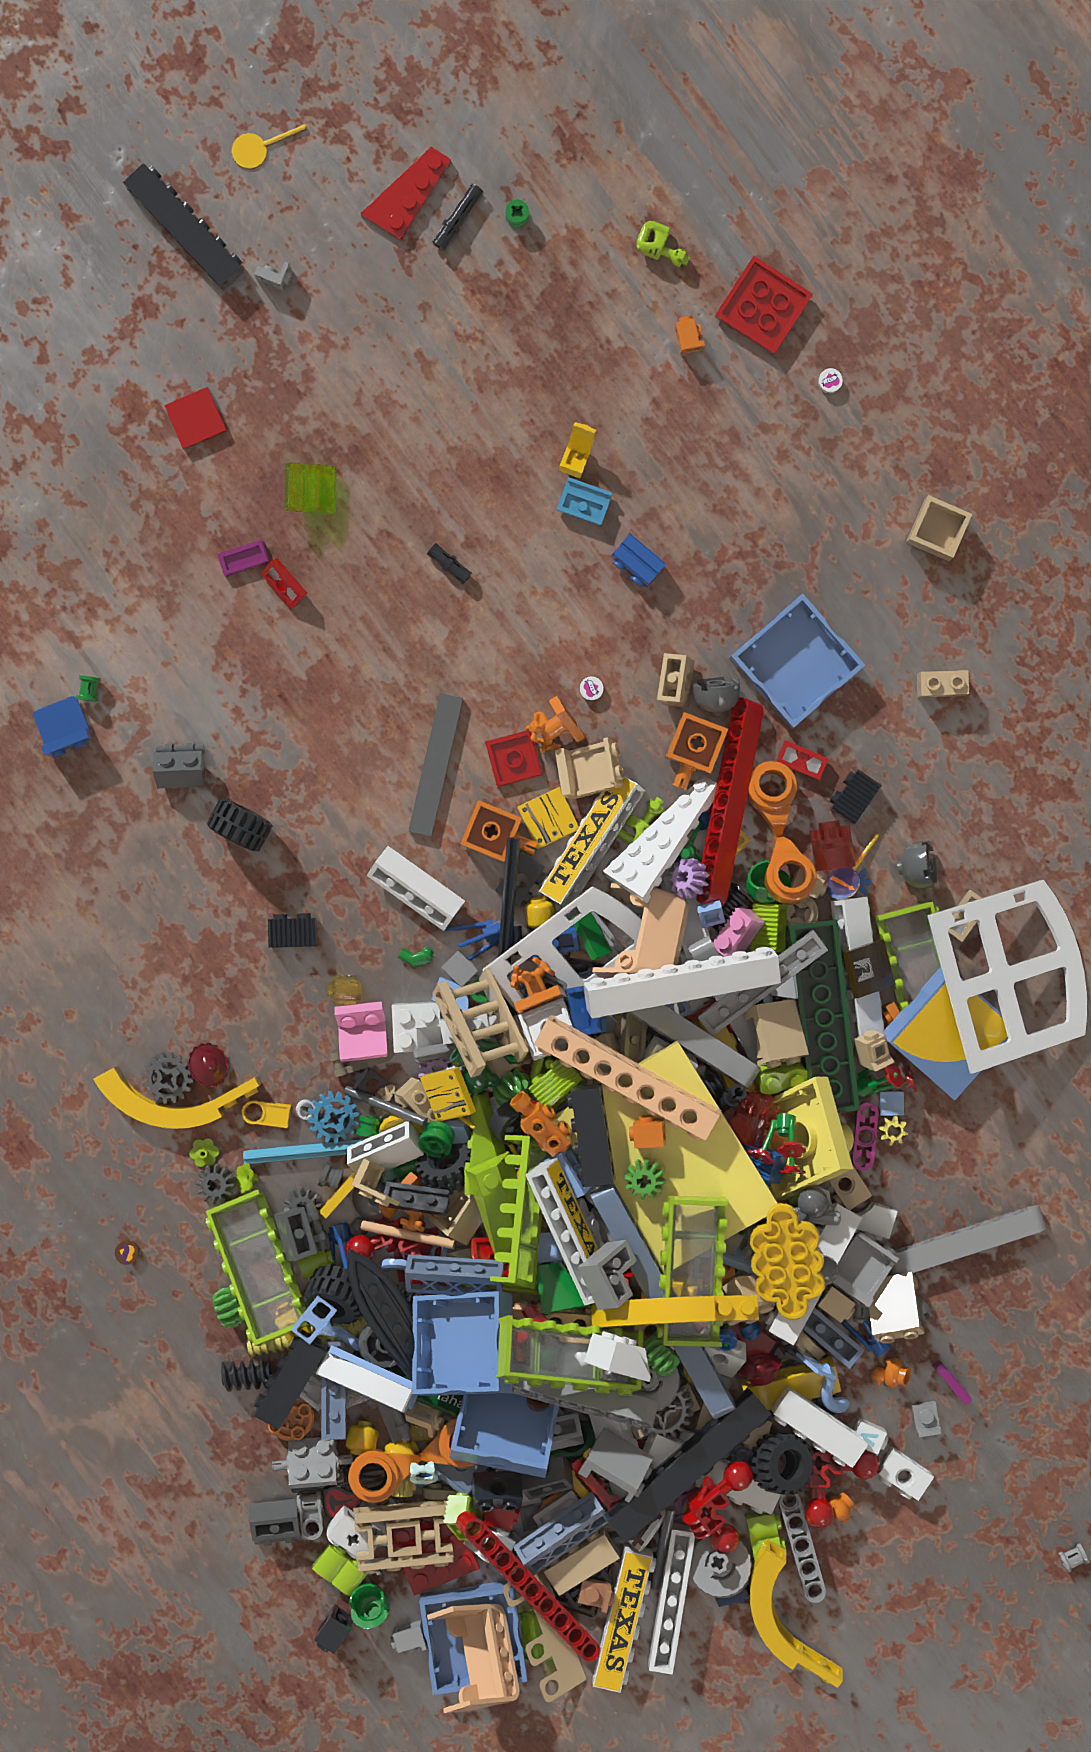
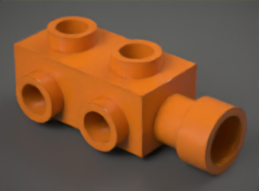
[510,1091,572,1157]

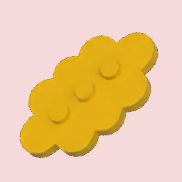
[750,1203,825,1320]

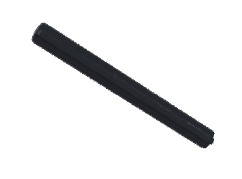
[498,837,520,977]

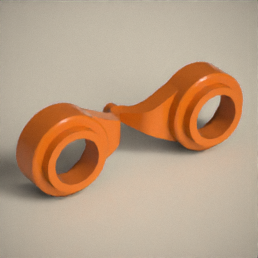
[747,761,817,905]
[348,1418,476,1503]

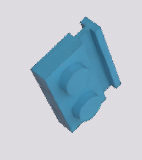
[557,477,613,526]

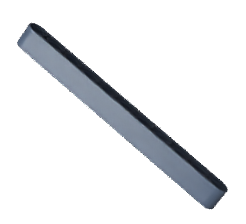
[590,1184,736,1420]

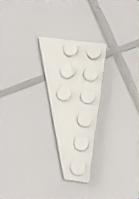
[603,775,717,903]

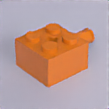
[665,712,728,791]
[460,800,538,862]

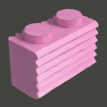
[713,908,765,957]

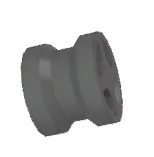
[318,1163,344,1192]

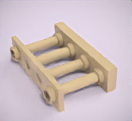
[432,968,529,1078]

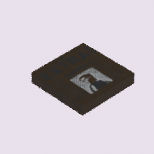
[842,939,896,999]

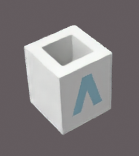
[853,1417,888,1455]

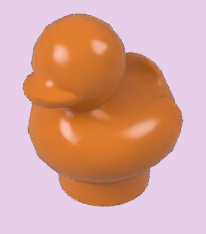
[871,1358,911,1388]
[827,1492,855,1522]

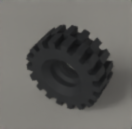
[415,1143,471,1195]

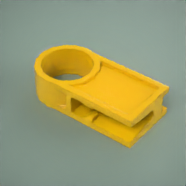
[242,1100,291,1128]

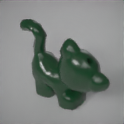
[449,1029,528,1094]

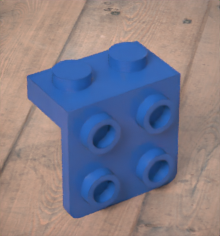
[33,696,94,758]

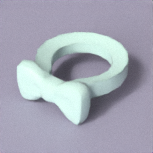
[410,1461,438,1484]

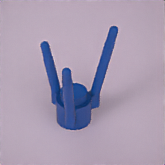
[445,919,500,961]
[327,1222,354,1269]
[841,1320,892,1357]

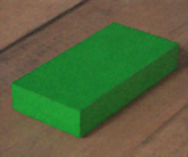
[570,912,612,961]

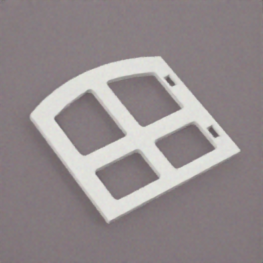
[927,880,1087,1073]
[483,887,691,1049]

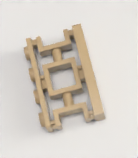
[353,1500,454,1574]

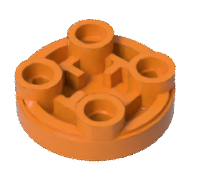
[268,1397,315,1441]

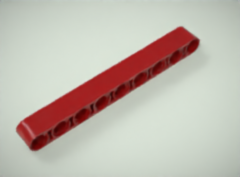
[696,697,764,907]
[456,1511,600,1662]

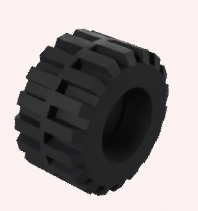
[207,798,273,851]
[303,1265,361,1324]
[749,1432,815,1496]

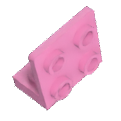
[335,1001,388,1062]

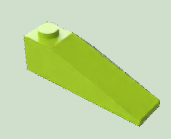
[464,1093,506,1195]
[465,1152,517,1255]

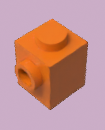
[629,1115,666,1149]

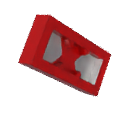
[261,558,308,609]
[775,740,829,780]

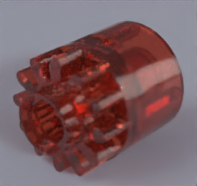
[810,820,856,872]
[729,1090,781,1148]

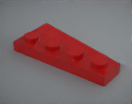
[360,147,451,241]

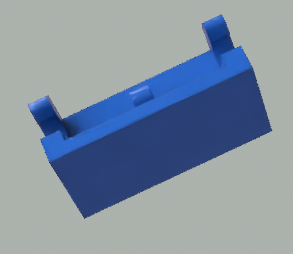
[566,986,607,1035]

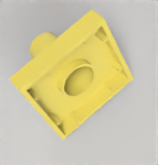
[748,1077,854,1200]

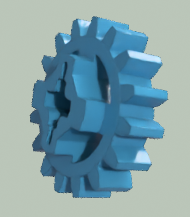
[307,1091,359,1143]

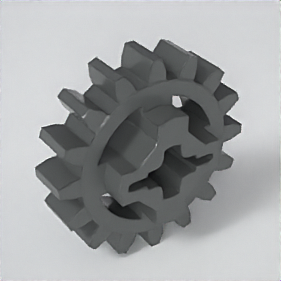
[142,1052,195,1104]

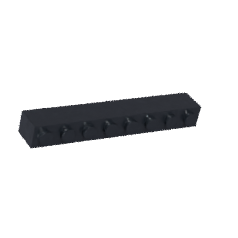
[604,1387,771,1543]

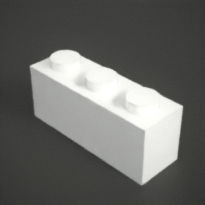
[347,1121,424,1174]

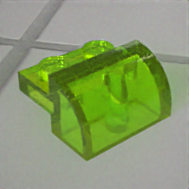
[284,462,337,515]

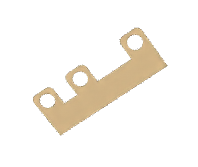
[503,1569,587,1702]

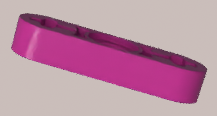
[851,1101,879,1171]

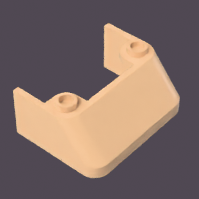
[592,883,689,979]
[427,1603,519,1713]

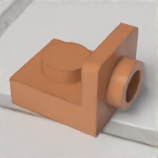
[577,1578,615,1613]

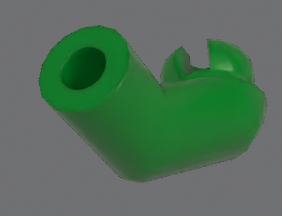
[398,947,434,967]

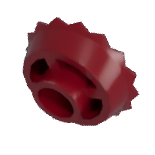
[188,1042,230,1087]
[737,1353,782,1386]

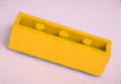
[740,1356,841,1410]

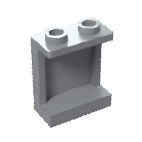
[831,1231,900,1308]
[578,1427,654,1503]

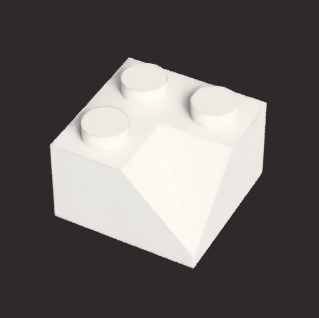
[392,1002,442,1053]
[584,1331,651,1382]

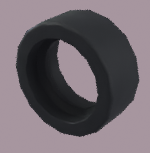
[490,1099,527,1145]

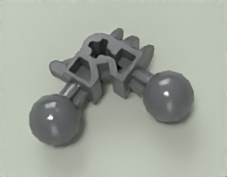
[797,1187,838,1286]

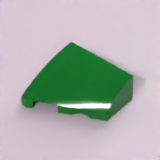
[536,1263,592,1315]

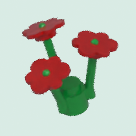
[856,1063,917,1097]
[747,1113,806,1176]

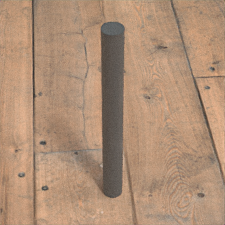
[344,1086,428,1127]
[650,1506,676,1590]

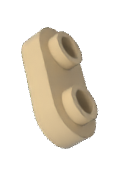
[795,1330,826,1360]

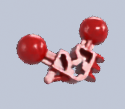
[346,1217,433,1284]
[804,1448,880,1528]
[683,1461,754,1554]

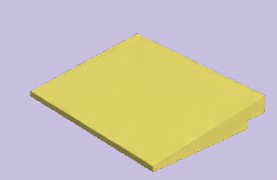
[554,1040,778,1273]

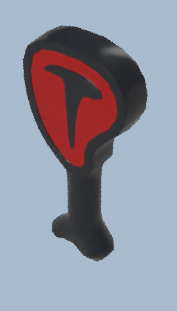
[322,1481,391,1519]

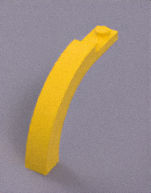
[93,1066,261,1129]
[591,1295,759,1328]
[750,1538,843,1688]

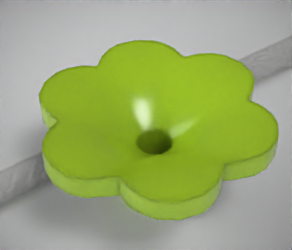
[189,1138,219,1167]
[235,1163,258,1193]

